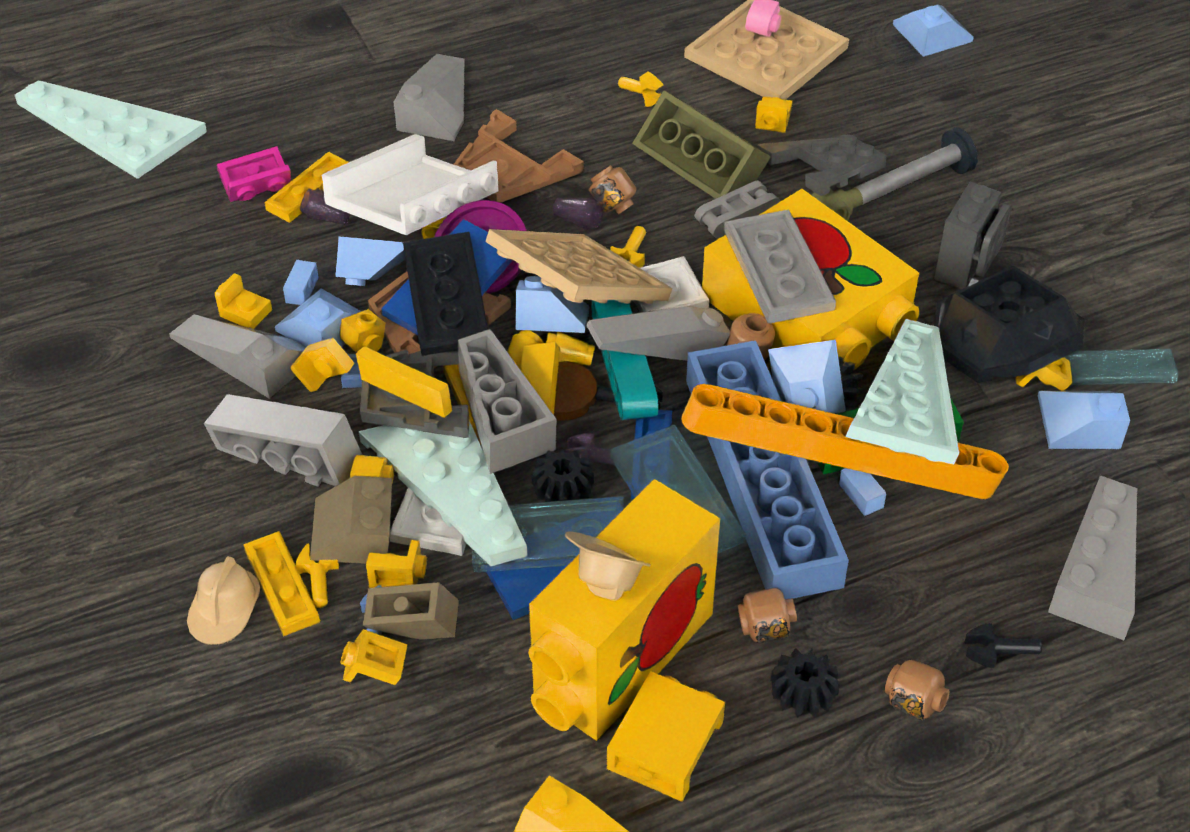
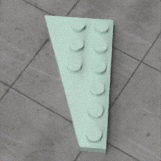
[15,80,207,179]
[845,319,959,465]
[359,421,528,566]

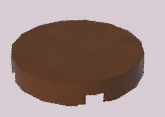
[554,361,597,421]

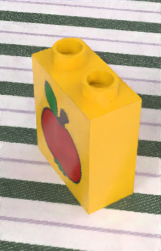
[702,189,919,370]
[529,479,720,741]

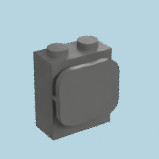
[934,182,1012,290]

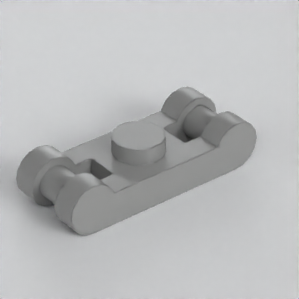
[694,180,780,238]

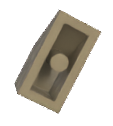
[363,582,459,640]

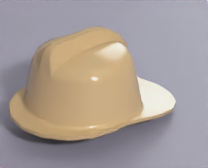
[565,531,650,601]
[187,556,260,645]

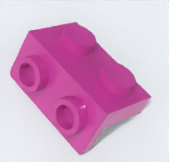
[217,146,291,202]

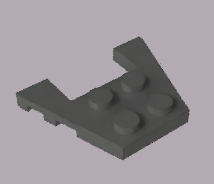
[757,134,886,196]
[360,350,469,438]

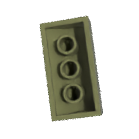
[632,90,771,199]

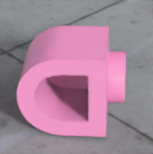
[745,0,781,37]

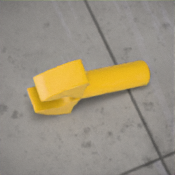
[618,72,664,107]
[610,226,646,268]
[296,543,339,608]

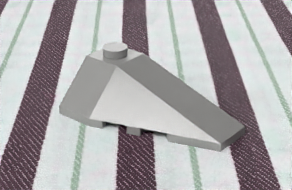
[394,54,465,141]
[586,306,730,361]
[169,314,306,399]

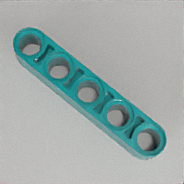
[592,300,658,420]

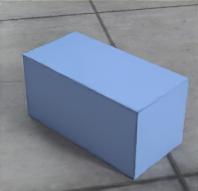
[283,260,319,305]
[839,468,886,516]

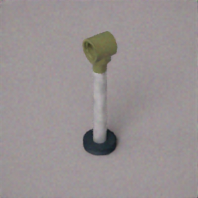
[812,127,978,221]

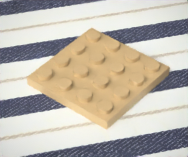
[684,0,849,100]
[486,229,673,304]

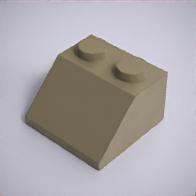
[310,476,392,564]

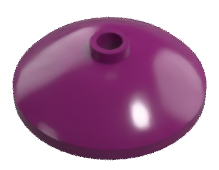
[434,200,527,294]

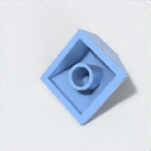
[893,5,973,57]
[336,237,405,286]
[516,276,589,333]
[275,288,361,347]
[768,340,846,414]
[1038,391,1130,449]

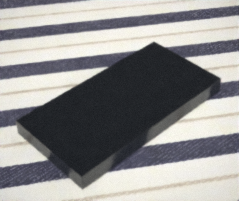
[403,232,488,356]

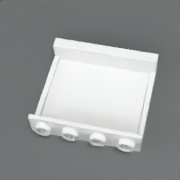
[322,134,499,235]

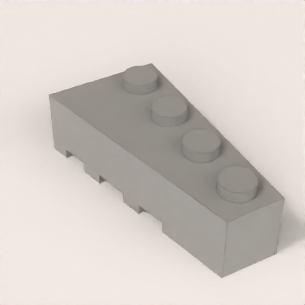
[458,329,557,474]
[204,394,362,487]
[1048,476,1137,640]

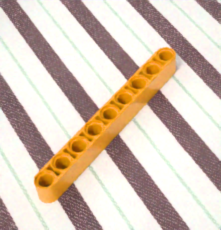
[681,384,1009,499]

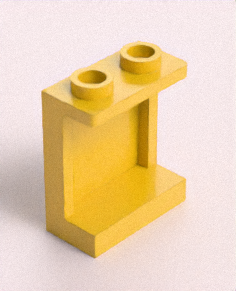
[607,671,725,802]

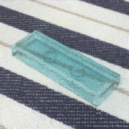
[1066,349,1179,385]

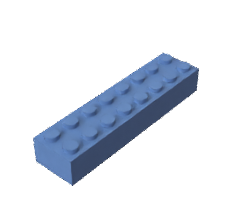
[686,340,849,599]

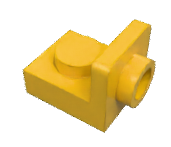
[755,96,792,133]
[215,273,272,329]
[291,338,355,392]
[1016,357,1072,391]
[366,540,427,588]
[341,629,407,685]

